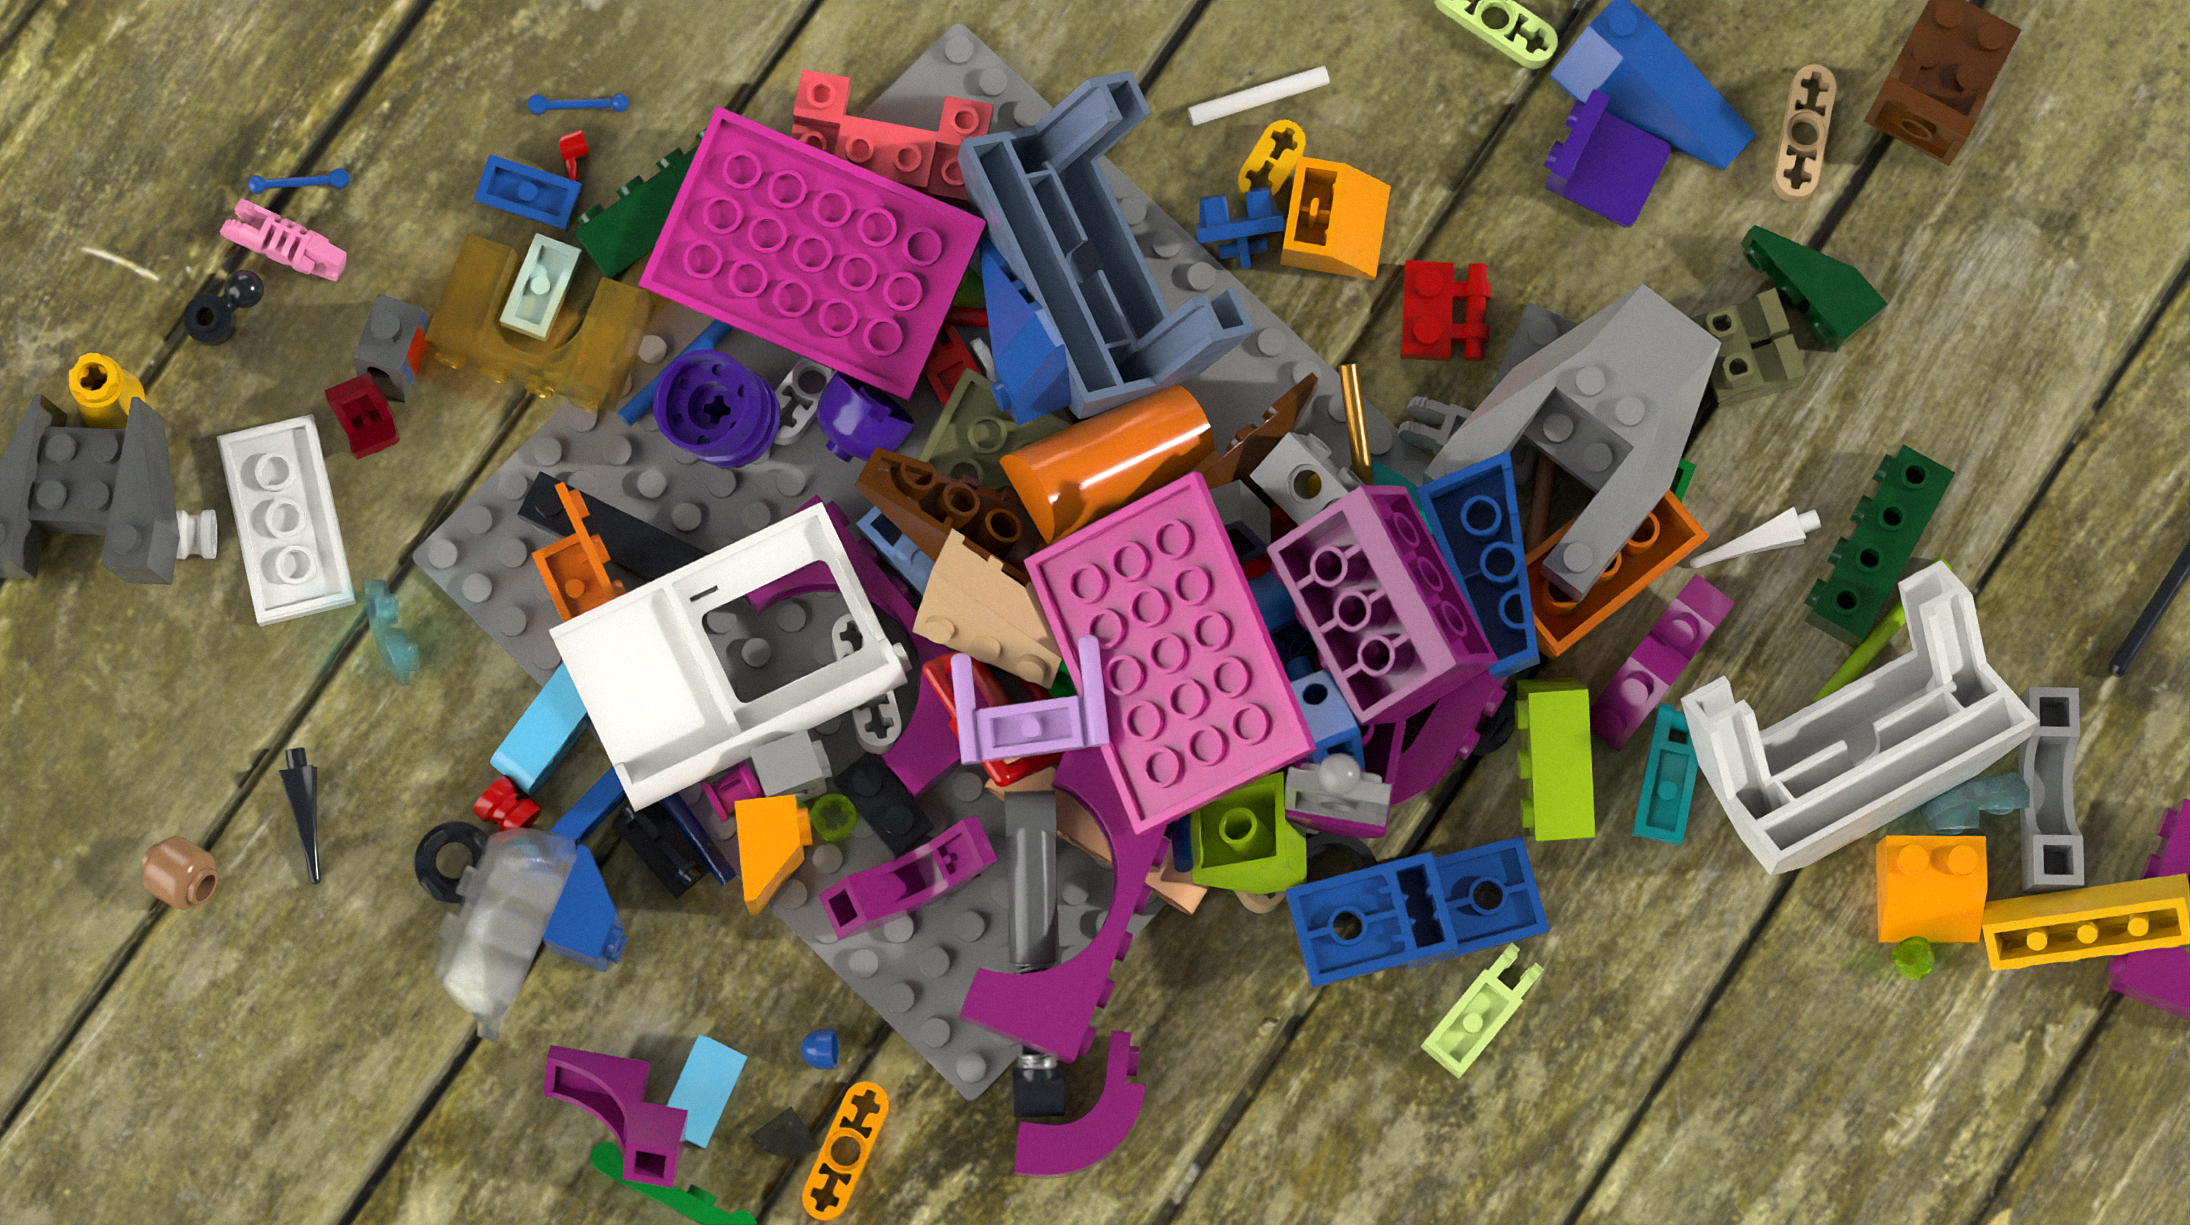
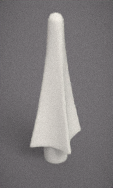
[1690,507,1821,568]

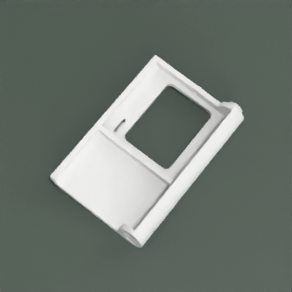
[549,502,912,812]

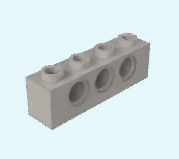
[1250,432,1365,526]

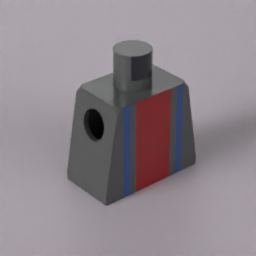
[354,294,437,403]

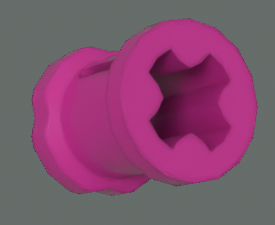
[700,760,765,823]

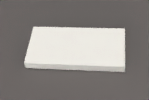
[217,414,357,627]

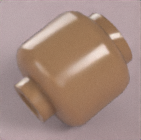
[142,836,219,910]

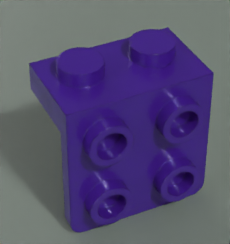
[1543,88,1671,228]

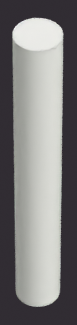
[1187,66,1330,126]

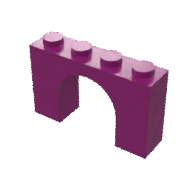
[2107,798,2190,1020]

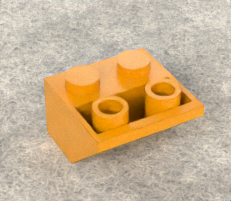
[1280,156,1391,280]

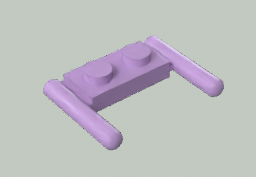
[951,635,1110,764]

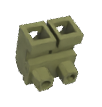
[1690,288,1807,407]

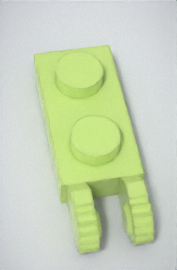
[1420,942,1544,1079]

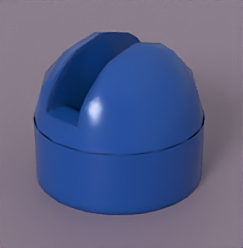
[800,1029,839,1070]

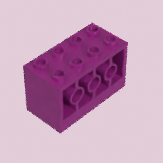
[1266,485,1499,726]

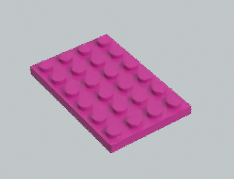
[638,106,987,403]
[1024,471,1316,835]

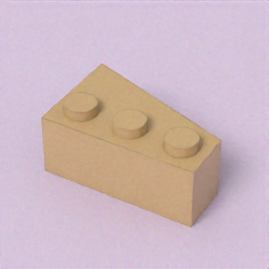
[912,528,1064,689]

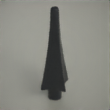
[279,747,321,885]

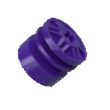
[653,349,780,469]

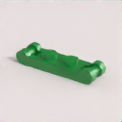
[590,1142,758,1225]

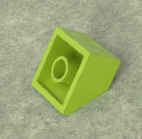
[1190,772,1307,895]

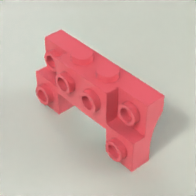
[791,69,994,209]

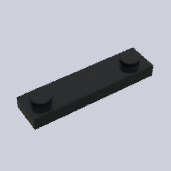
[517,471,710,582]

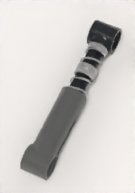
[1004,790,1065,1118]

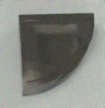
[750,1106,821,1158]

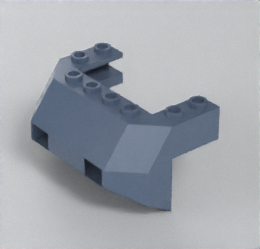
[958,70,1255,419]

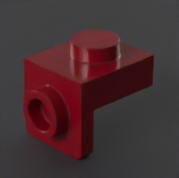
[325,371,400,460]

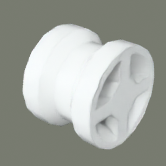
[176,510,218,559]

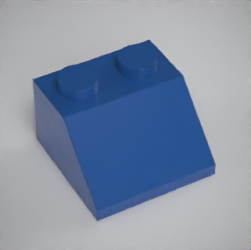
[540,844,628,972]

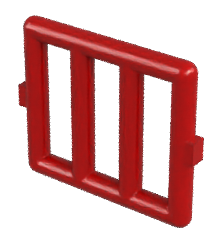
[922,650,1064,787]

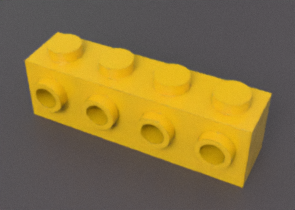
[1982,873,2190,971]

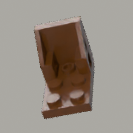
[1863,0,2022,166]

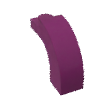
[818,815,998,940]
[1014,1030,1146,1179]

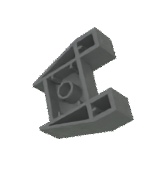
[0,394,180,585]

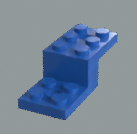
[1285,835,1550,989]

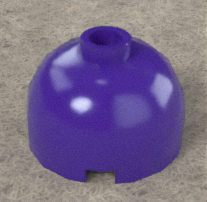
[816,371,916,462]

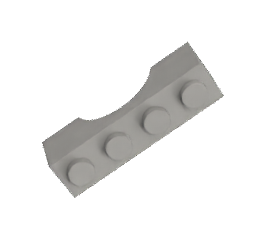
[2018,687,2084,893]

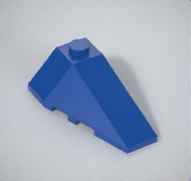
[1549,0,1756,171]
[978,236,1072,426]

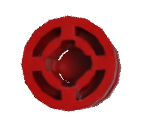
[472,775,543,845]

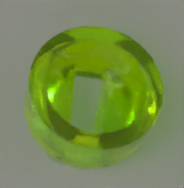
[953,266,984,307]
[1892,936,1935,981]

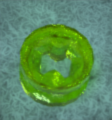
[811,793,857,841]

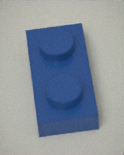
[474,154,584,232]

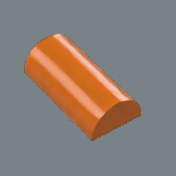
[999,384,1215,546]
[1525,489,1709,659]

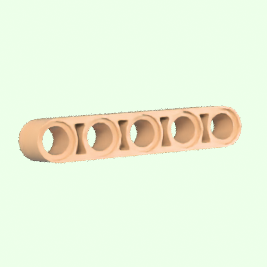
[984,757,1210,915]

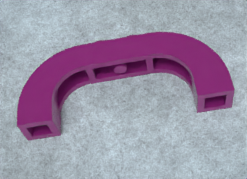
[1391,550,1509,808]

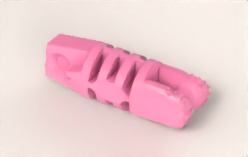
[219,199,347,282]

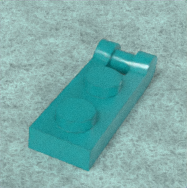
[1631,702,1698,847]

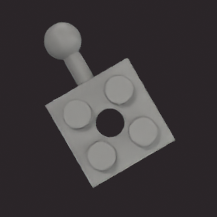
[1285,754,1391,827]

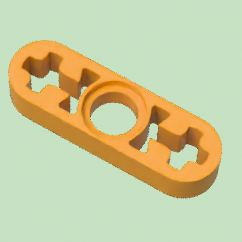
[802,1082,889,1222]

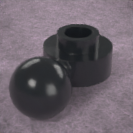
[183,270,264,346]

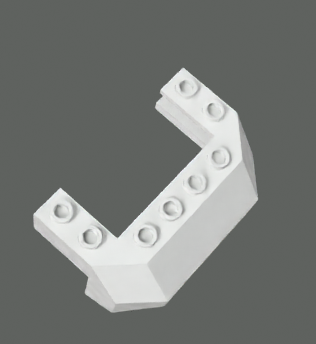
[1681,560,2039,876]

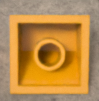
[735,794,813,915]
[1876,836,1988,943]

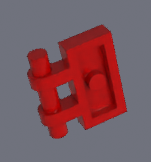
[1400,260,1491,362]

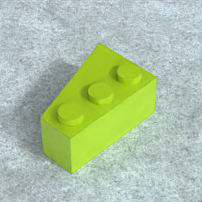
[1515,676,1595,841]

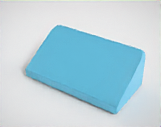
[666,1034,748,1149]

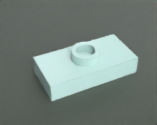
[499,233,583,342]

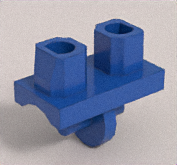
[1195,187,1285,270]

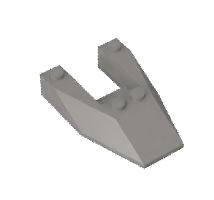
[1422,284,1721,603]

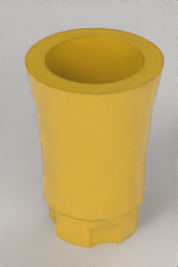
[69,353,145,429]

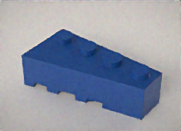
[1415,450,1540,681]

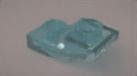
[364,579,419,686]
[1919,772,2030,835]

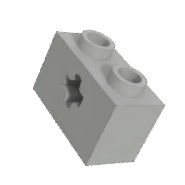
[749,729,833,803]

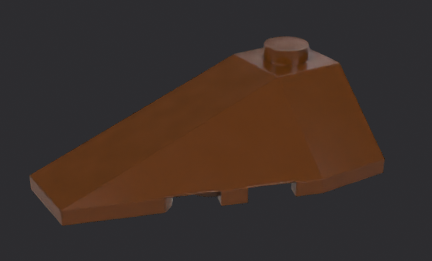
[1187,372,1319,496]
[854,447,1050,587]

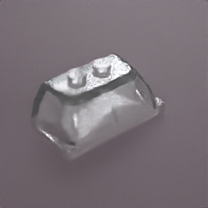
[433,828,577,1043]

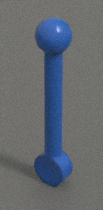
[528,93,629,116]
[247,168,350,194]

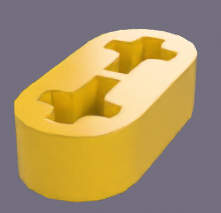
[1237,120,1306,203]

